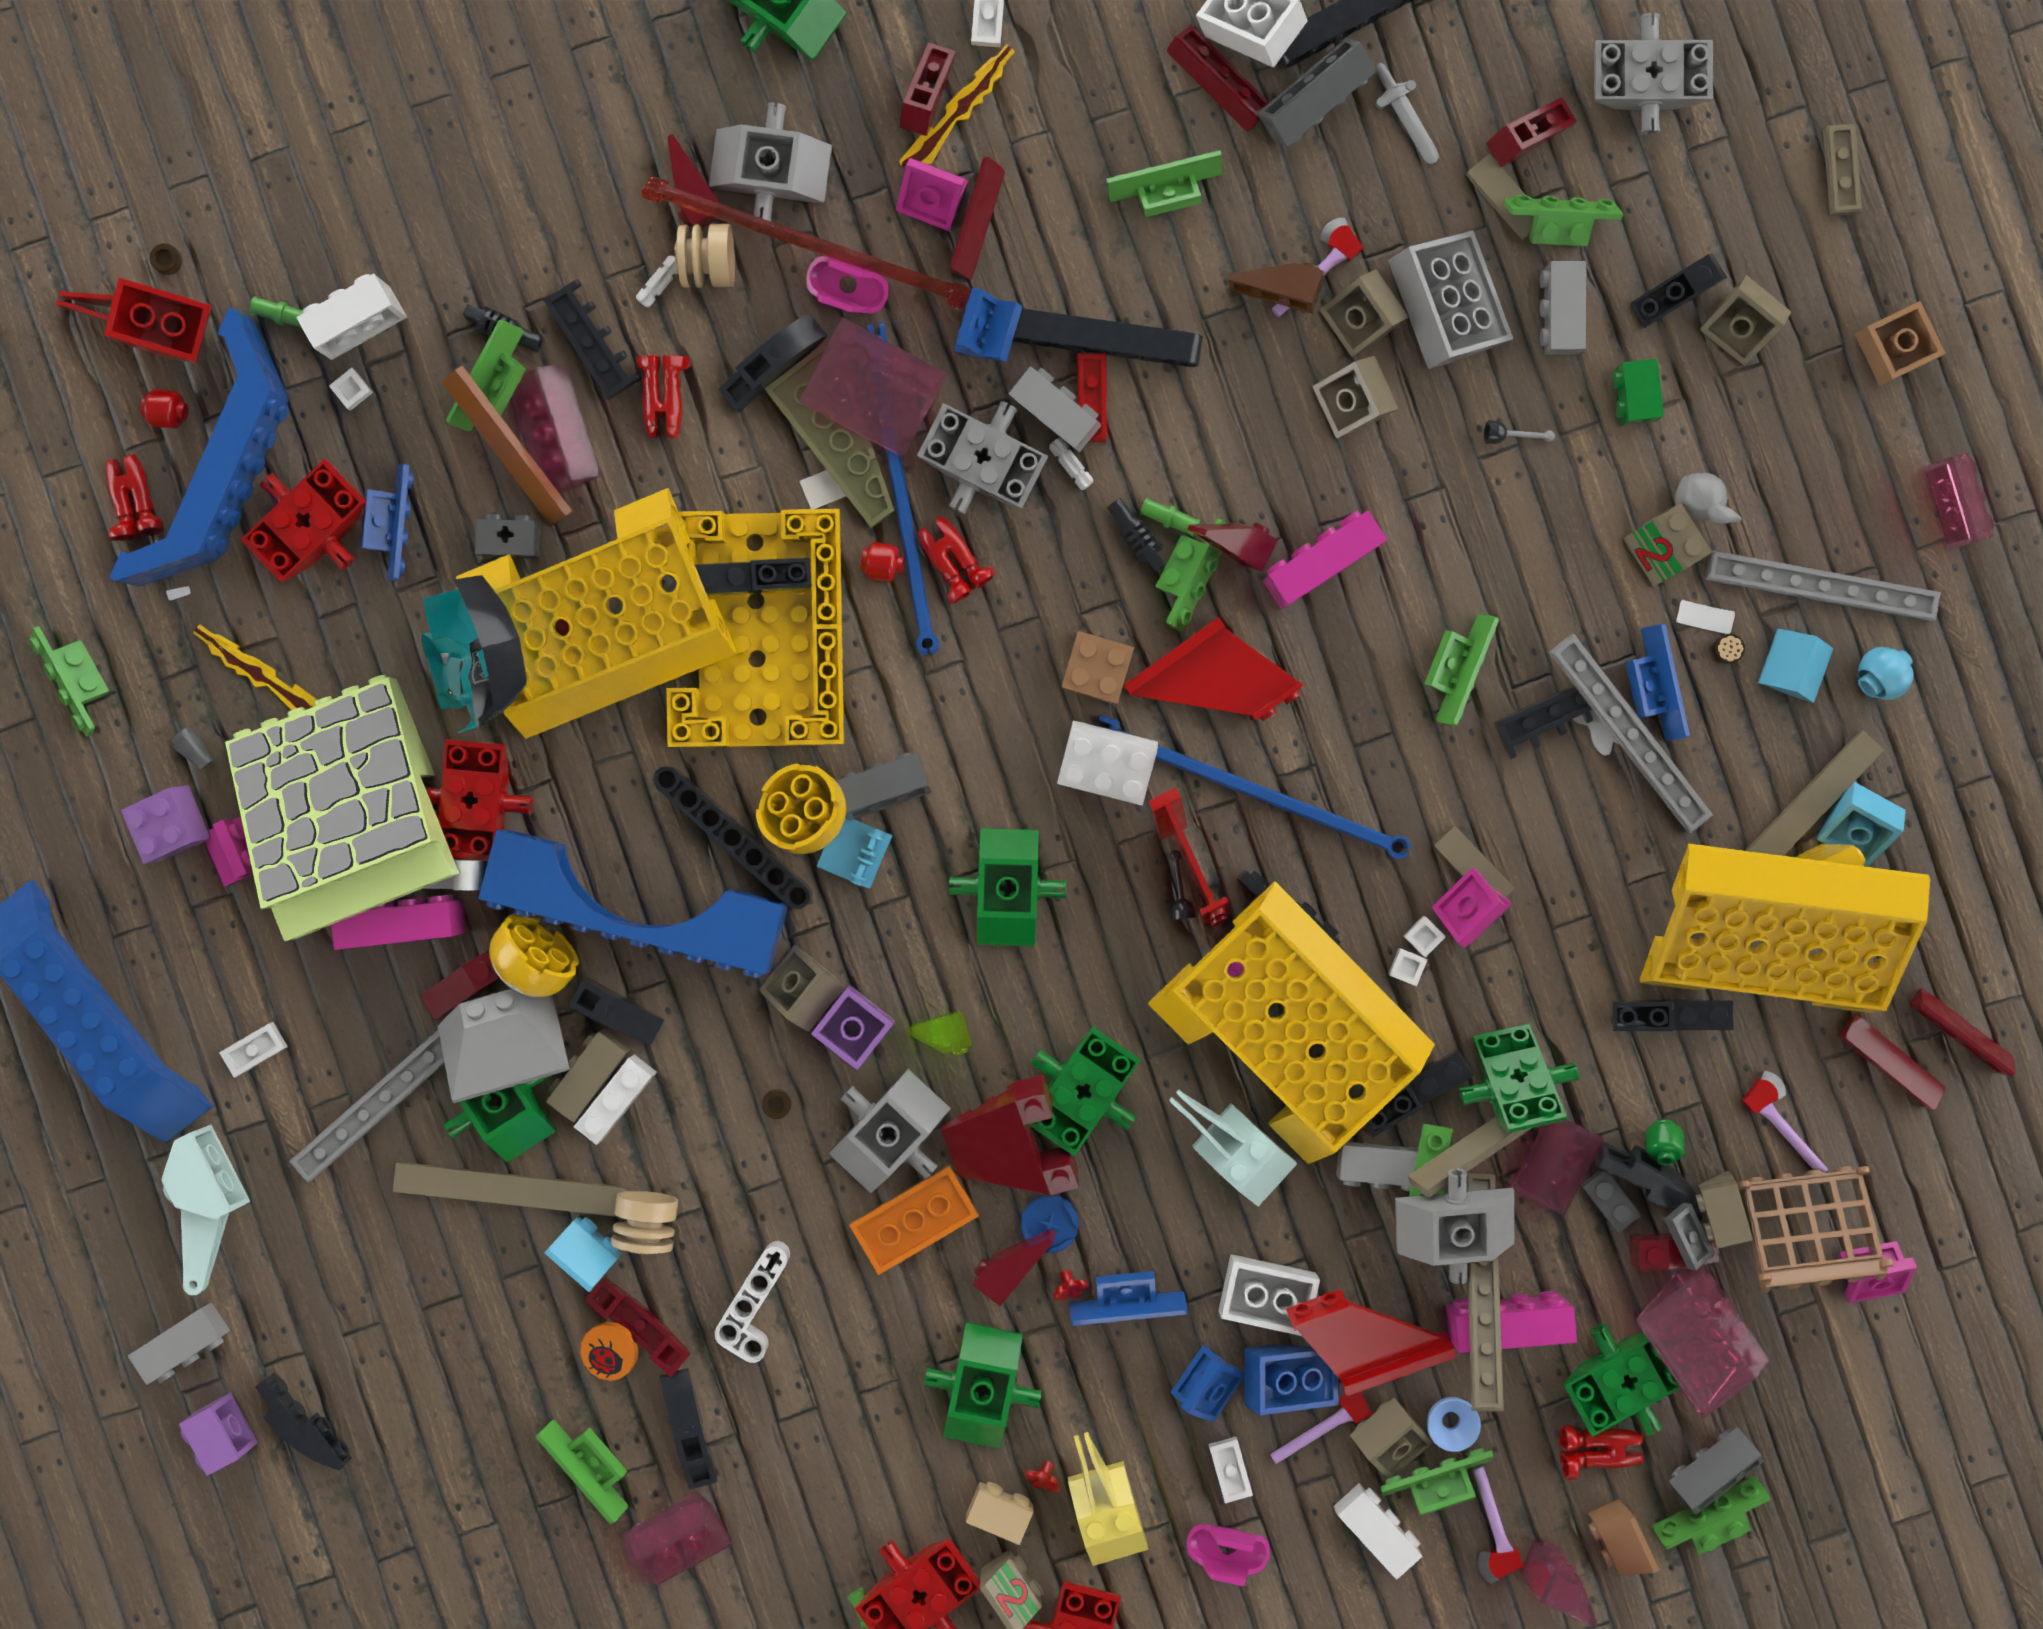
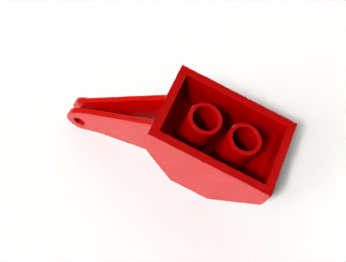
[55,277,212,364]

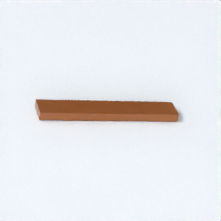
[442,366,572,526]

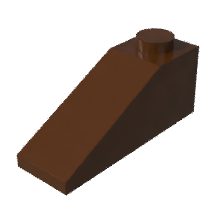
[1228,263,1324,314]

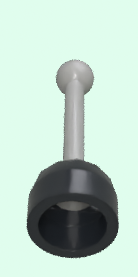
[1484,420,1555,444]

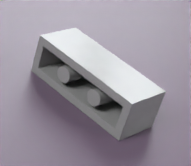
[1540,261,1586,355]
[1009,366,1101,453]
[1336,1142,1418,1191]
[128,1302,230,1385]

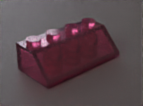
[510,364,601,493]

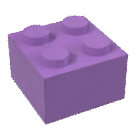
[121,785,211,864]
[811,985,895,1070]
[179,1392,258,1476]

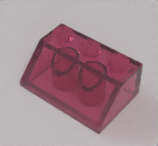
[1924,452,1994,550]
[1511,1119,1604,1215]
[622,1493,732,1586]
[1520,1540,1597,1627]

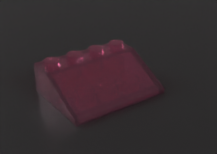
[799,317,947,457]
[1635,1264,1769,1418]

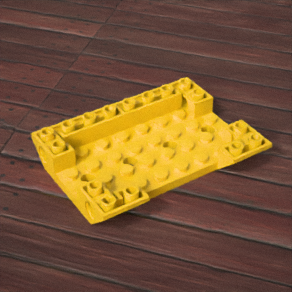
[456,488,737,739]
[666,509,844,747]
[1639,844,1930,1013]
[1148,881,1435,1164]

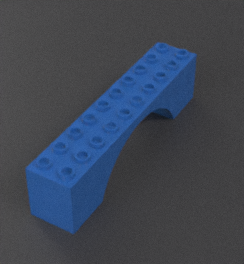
[478,829,789,978]

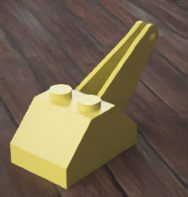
[1068,1432,1149,1566]

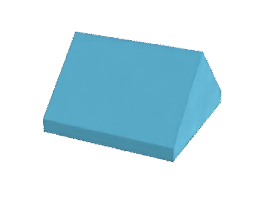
[1757,629,1834,703]

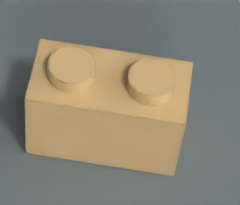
[966,1482,1033,1545]

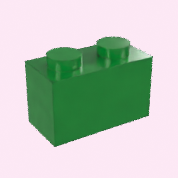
[1612,358,1664,426]

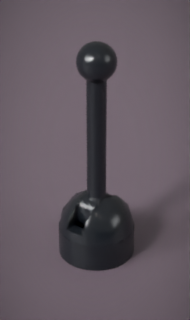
[1170,850,1195,920]

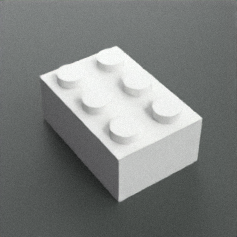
[1196,0,1307,68]
[296,274,407,360]
[1057,720,1158,805]
[1218,1254,1320,1336]

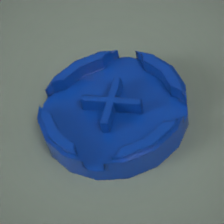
[1021,1194,1079,1253]

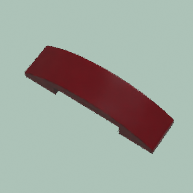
[584,1277,691,1377]

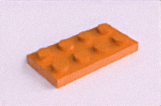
[849,1165,979,1275]

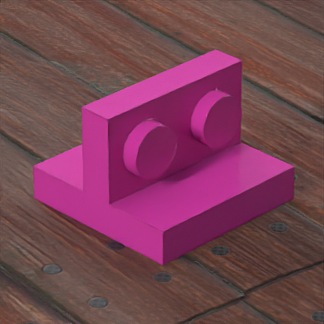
[896,158,969,231]
[205,816,253,887]
[1432,867,1512,948]
[1838,1241,1917,1304]

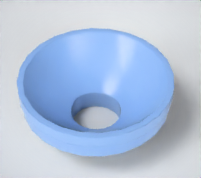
[1427,1397,1481,1452]

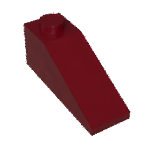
[899,42,956,136]
[1486,97,1577,167]
[667,134,726,230]
[1187,523,1278,572]
[420,950,500,1020]
[973,1229,1056,1306]
[1630,1233,1719,1271]

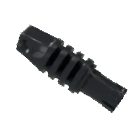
[463,304,543,353]
[1107,498,1165,571]

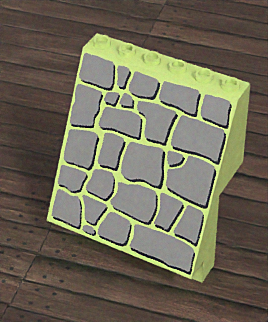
[225,675,459,942]

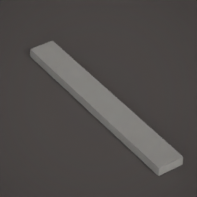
[1704,550,1941,622]
[1549,634,1713,833]
[289,1030,445,1183]

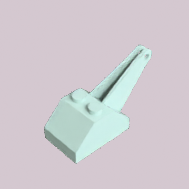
[1169,1089,1297,1207]
[161,1125,250,1295]

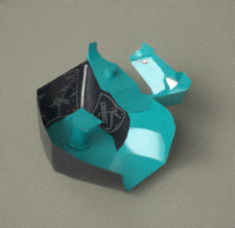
[421,575,526,733]

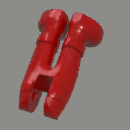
[636,355,691,438]
[105,454,164,541]
[917,516,996,604]
[1559,1425,1644,1480]

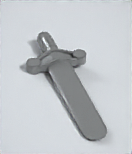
[1375,63,1439,164]

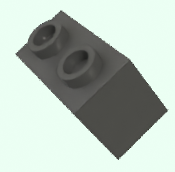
[475,514,541,559]

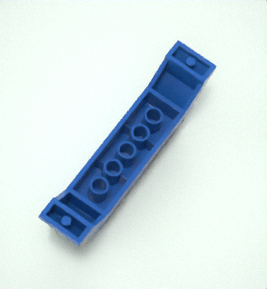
[109,307,289,587]
[0,880,213,1143]

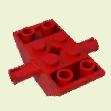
[240,458,367,583]
[425,739,533,861]
[854,1538,981,1629]
[1023,1581,1121,1629]

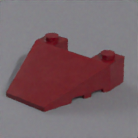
[940,1074,1079,1195]

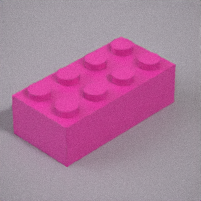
[1263,510,1388,610]
[331,894,467,950]
[1445,1291,1577,1353]

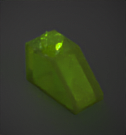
[906,1009,973,1056]

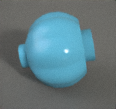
[1858,647,1914,700]

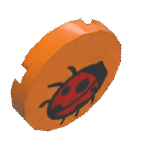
[580,1321,638,1381]

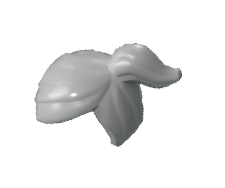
[1675,473,1742,524]

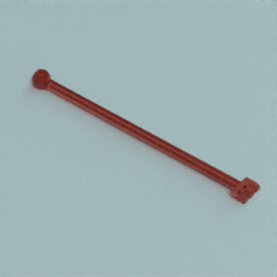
[641,176,971,309]

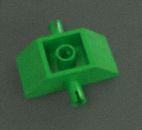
[728,0,847,61]
[949,828,1066,946]
[1459,1023,1579,1133]
[1029,1026,1141,1156]
[444,1067,557,1163]
[924,1322,1042,1448]
[1563,1323,1695,1437]

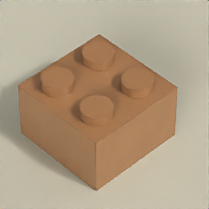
[1855,301,1946,386]
[1061,631,1134,705]

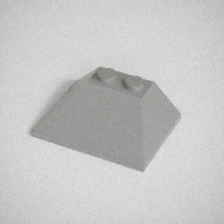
[438,989,570,1104]

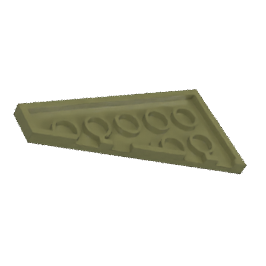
[765,336,895,529]

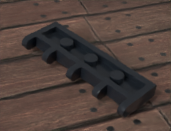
[543,279,642,400]
[1494,685,1593,759]

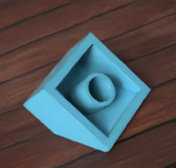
[1817,782,1906,867]
[544,1216,623,1292]

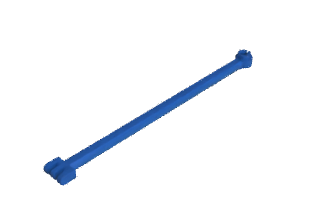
[856,322,939,656]
[1096,715,1411,859]

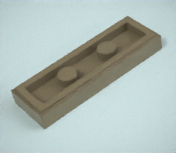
[1823,124,1862,216]
[1466,153,1534,240]
[1432,825,1515,897]

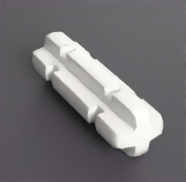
[636,255,678,308]
[1049,438,1093,490]

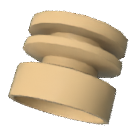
[675,224,735,288]
[611,1191,678,1254]

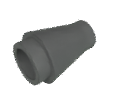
[170,726,214,770]

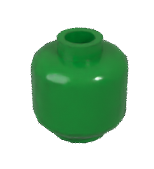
[1645,1120,1685,1166]

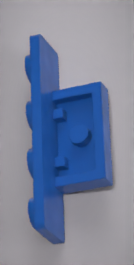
[360,463,413,582]
[1625,623,1690,741]
[1069,1271,1187,1326]

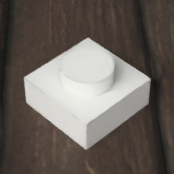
[329,368,373,411]
[1403,916,1446,957]
[1388,948,1428,986]

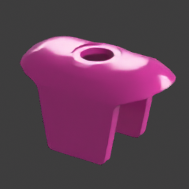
[806,256,889,314]
[1187,1524,1270,1586]

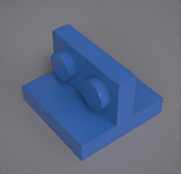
[954,288,1023,362]
[1170,1345,1244,1422]

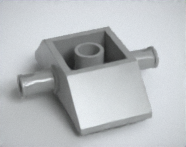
[1594,13,1713,135]
[709,102,832,224]
[917,401,1048,515]
[829,1068,951,1193]
[1395,1168,1514,1284]

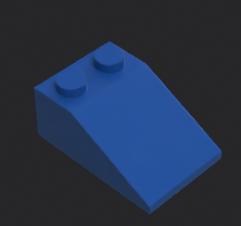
[1244,1345,1338,1415]

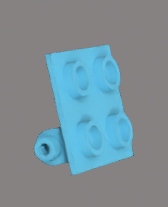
[816,816,892,889]

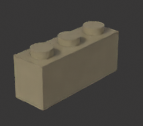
[546,1029,631,1123]

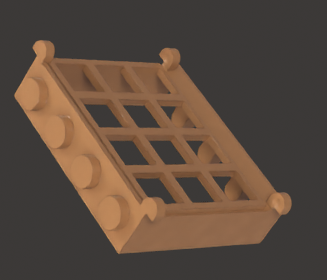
[1737,1166,1894,1294]

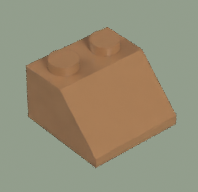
[1588,1499,1660,1575]

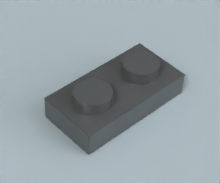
[1580,1169,1641,1233]
[1664,1203,1715,1270]

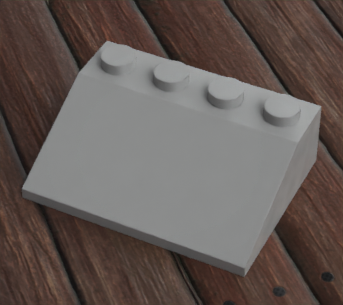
[1388,230,1513,370]

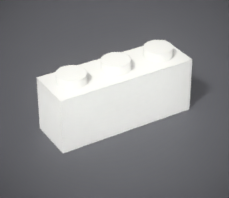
[574,1054,657,1145]
[1334,1483,1423,1580]

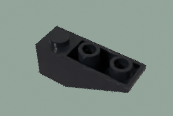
[1630,253,1727,328]
[568,977,665,1045]

